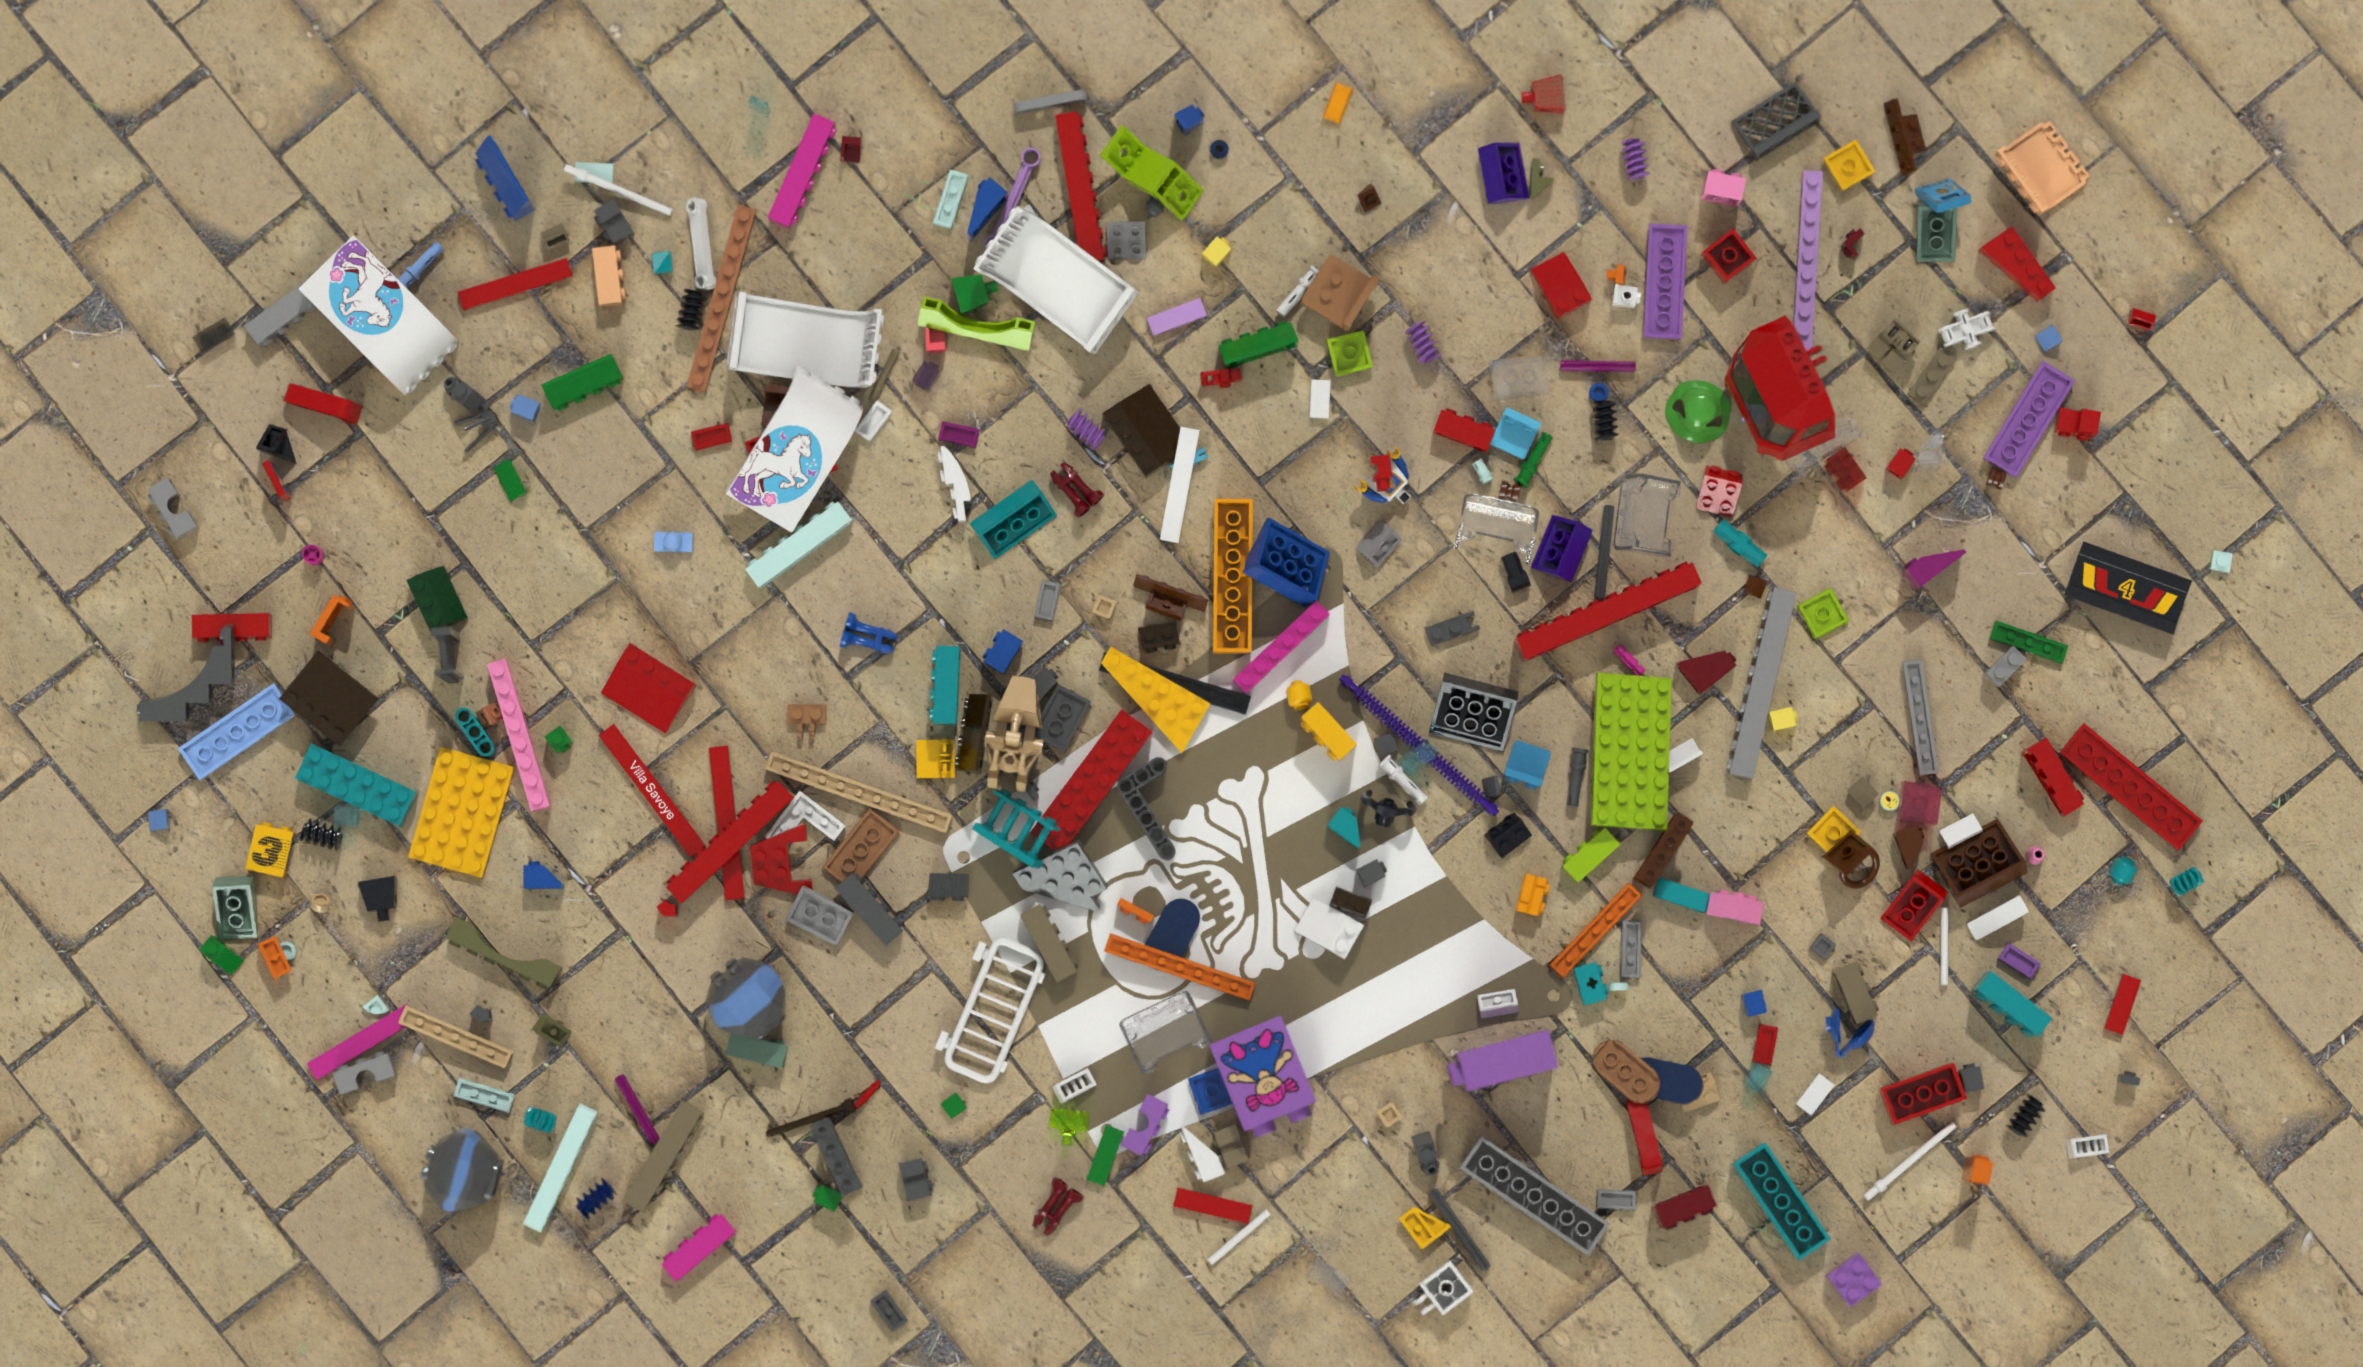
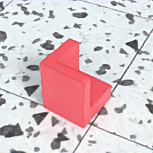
[925,328,946,353]

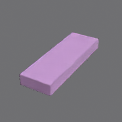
[1147,298,1207,336]

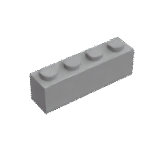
[244,280,317,347]

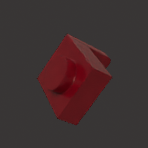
[1841,228,1865,260]

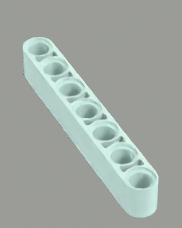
[523,1103,598,1233]

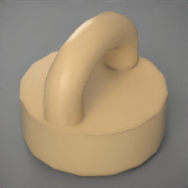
[310,893,330,913]

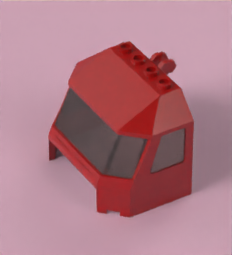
[1724,315,1835,461]

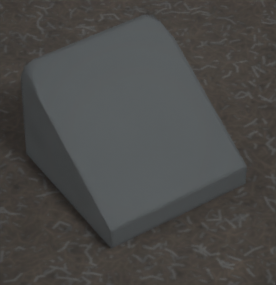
[1482,775,1501,797]

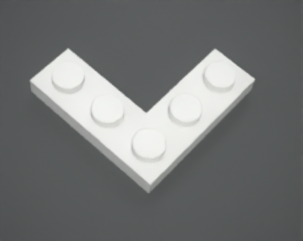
[765,791,846,841]

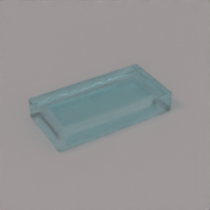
[748,95,771,117]

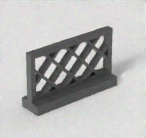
[1732,82,1821,161]

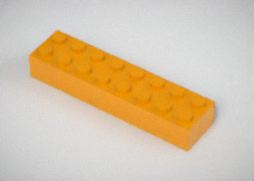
[1213,499,1253,654]

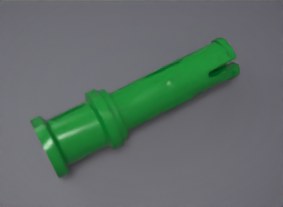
[1513,432,1553,488]

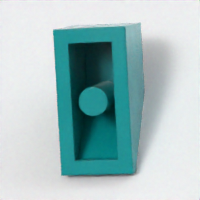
[1327,807,1360,849]

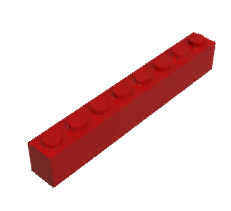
[1055,111,1107,263]
[666,781,794,904]

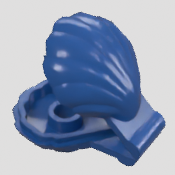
[1826,1007,1875,1057]

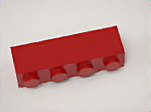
[192,613,272,643]

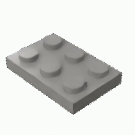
[786,885,855,946]

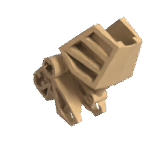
[984,676,1044,793]

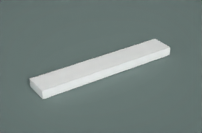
[1160,427,1200,543]

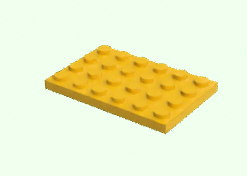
[408,746,515,878]

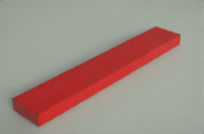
[457,258,573,311]

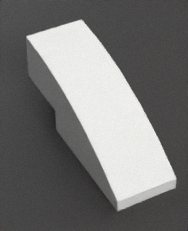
[1966,895,2029,941]

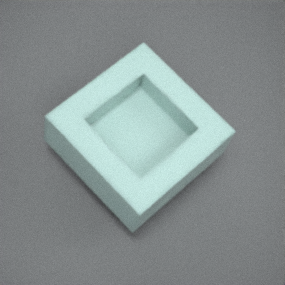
[2209,550,2233,573]

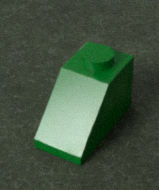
[199,935,244,975]

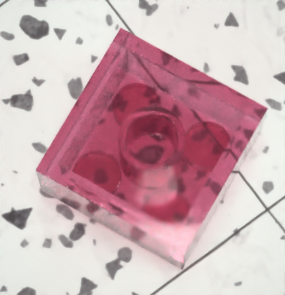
[1896,781,1943,826]

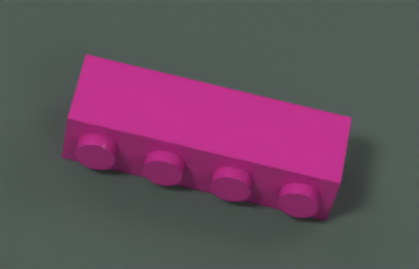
[661,1214,737,1282]

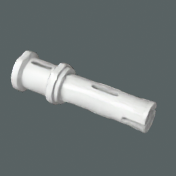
[1276,266,1319,318]
[1378,754,1428,805]

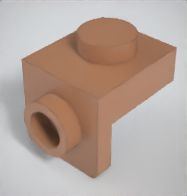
[475,702,503,729]

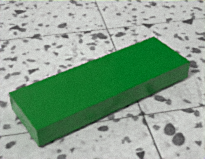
[1086,1125,1124,1186]

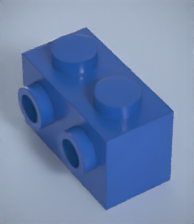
[983,629,1024,675]

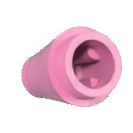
[2026,846,2045,865]

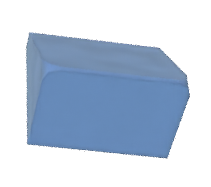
[2035,325,2063,352]
[148,809,170,831]

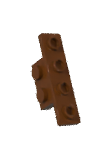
[1883,98,1926,176]
[1133,574,1209,621]

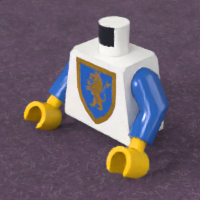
[1354,445,1411,504]

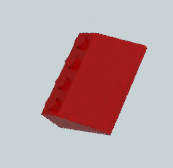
[601,643,696,734]

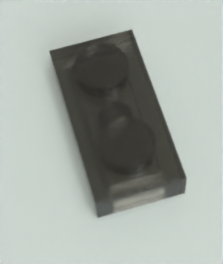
[192,317,236,354]

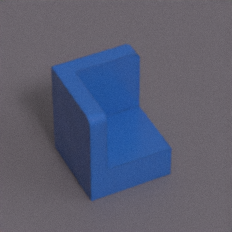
[1741,990,1767,1017]

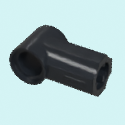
[1501,552,1531,593]

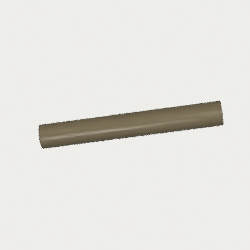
[868,349,900,403]

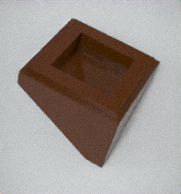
[1357,184,1381,212]
[1743,574,1767,599]

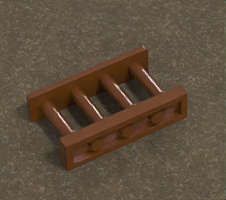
[1633,812,1694,889]

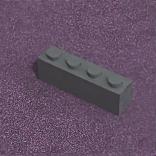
[835,873,903,946]

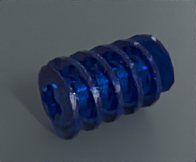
[575,1178,618,1220]

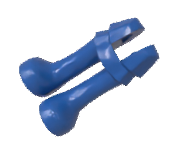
[839,612,897,653]

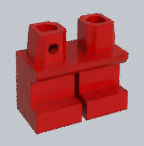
[1369,454,1392,492]

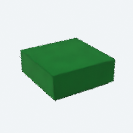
[940,1093,967,1119]

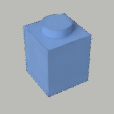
[510,394,541,422]

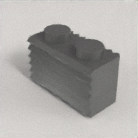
[929,873,969,901]

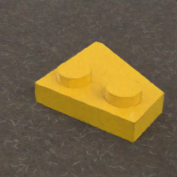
[1398,1207,1451,1250]

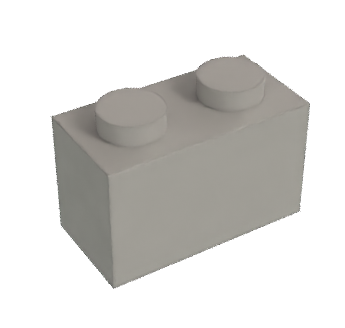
[1983,646,2027,688]

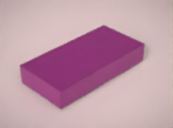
[938,421,980,448]

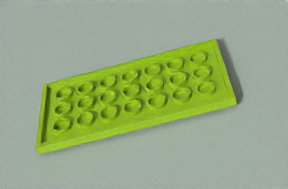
[1591,672,1672,831]

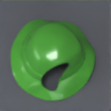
[1665,380,1731,443]

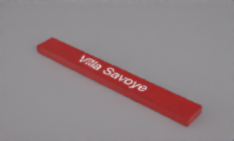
[599,724,706,858]

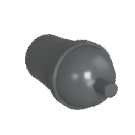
[1145,196,1164,220]

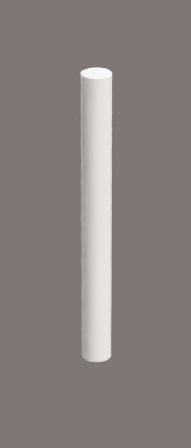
[1940,908,1948,985]
[1207,1209,1271,1265]

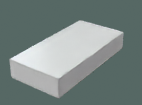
[1309,379,1331,419]
[854,400,893,442]
[1939,814,1983,849]
[1796,1073,1834,1116]

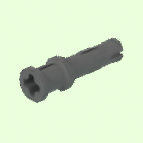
[1566,748,1589,807]

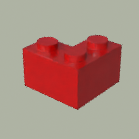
[2054,407,2101,441]

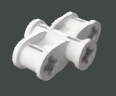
[1938,308,1996,350]

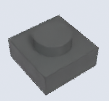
[2117,1071,2141,1086]

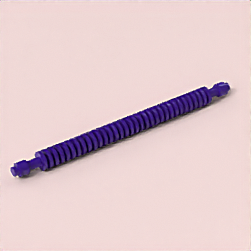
[1339,674,1499,817]

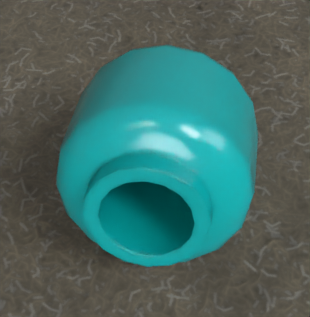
[2109,856,2138,886]

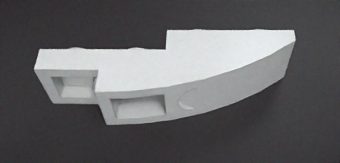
[938,446,971,523]

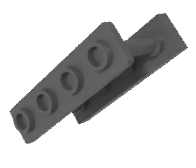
[430,626,463,684]
[810,1117,863,1195]

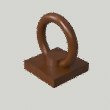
[1823,830,1880,889]

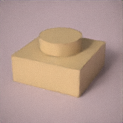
[1092,595,1117,620]
[1376,1102,1403,1128]

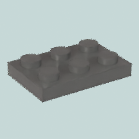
[1035,684,1091,753]

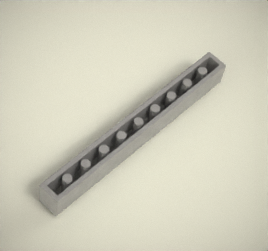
[1726,587,1797,780]

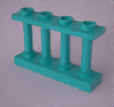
[972,788,1061,869]

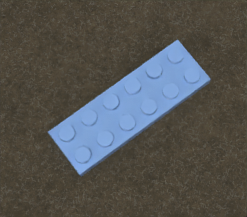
[178,683,296,781]

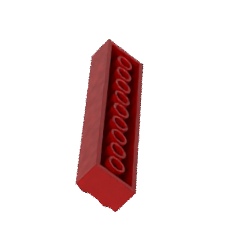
[1514,561,1702,662]

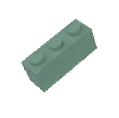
[725,1034,788,1069]

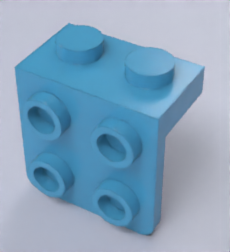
[1503,740,1551,790]

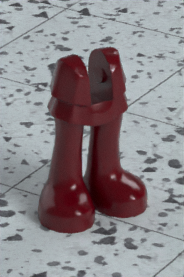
[1050,462,1105,518]
[1032,1177,1085,1236]

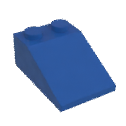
[967,177,1008,241]

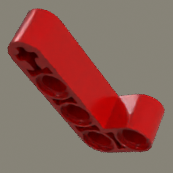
[283,383,363,425]
[1626,1099,1663,1176]

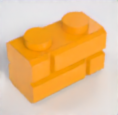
[1515,873,1550,917]

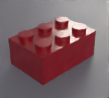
[1651,1184,1717,1230]

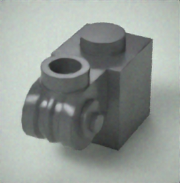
[443,377,485,414]
[1411,1131,1440,1176]

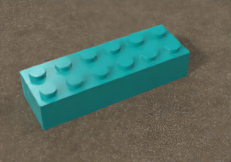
[295,744,418,827]
[1731,1142,1831,1261]

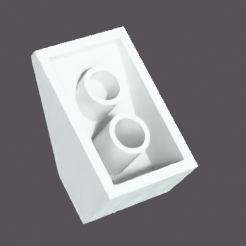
[1294,897,1364,959]

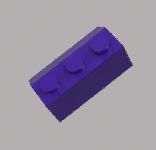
[1478,143,1529,204]
[1531,515,1593,583]

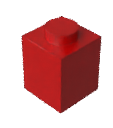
[1885,448,1916,480]

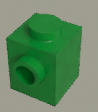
[544,725,573,753]
[812,1184,843,1212]

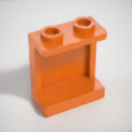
[310,594,355,647]

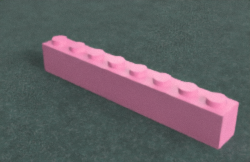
[487,659,552,812]

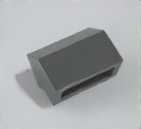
[469,1005,492,1023]

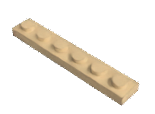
[398,1005,513,1069]

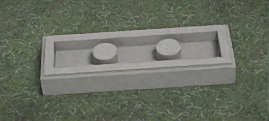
[1620,920,1642,979]

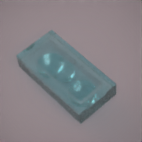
[1397,739,1439,776]

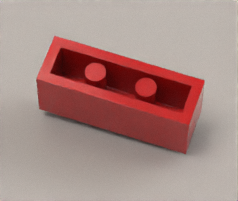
[1433,408,1495,453]

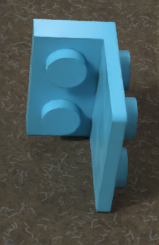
[1490,407,1541,460]

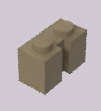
[1211,1124,1249,1169]

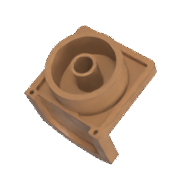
[1301,254,1380,332]

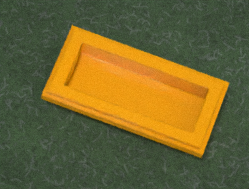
[1322,82,1353,124]

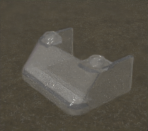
[1454,494,1539,564]

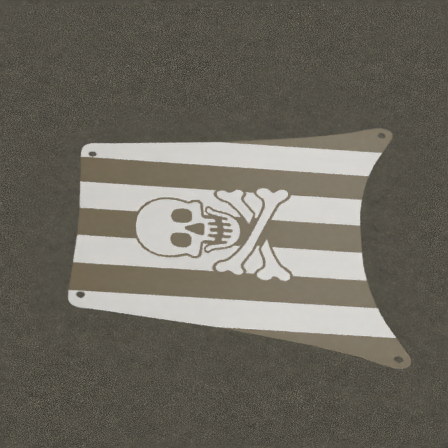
[943,548,1572,1154]

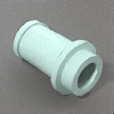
[1472,459,1494,484]

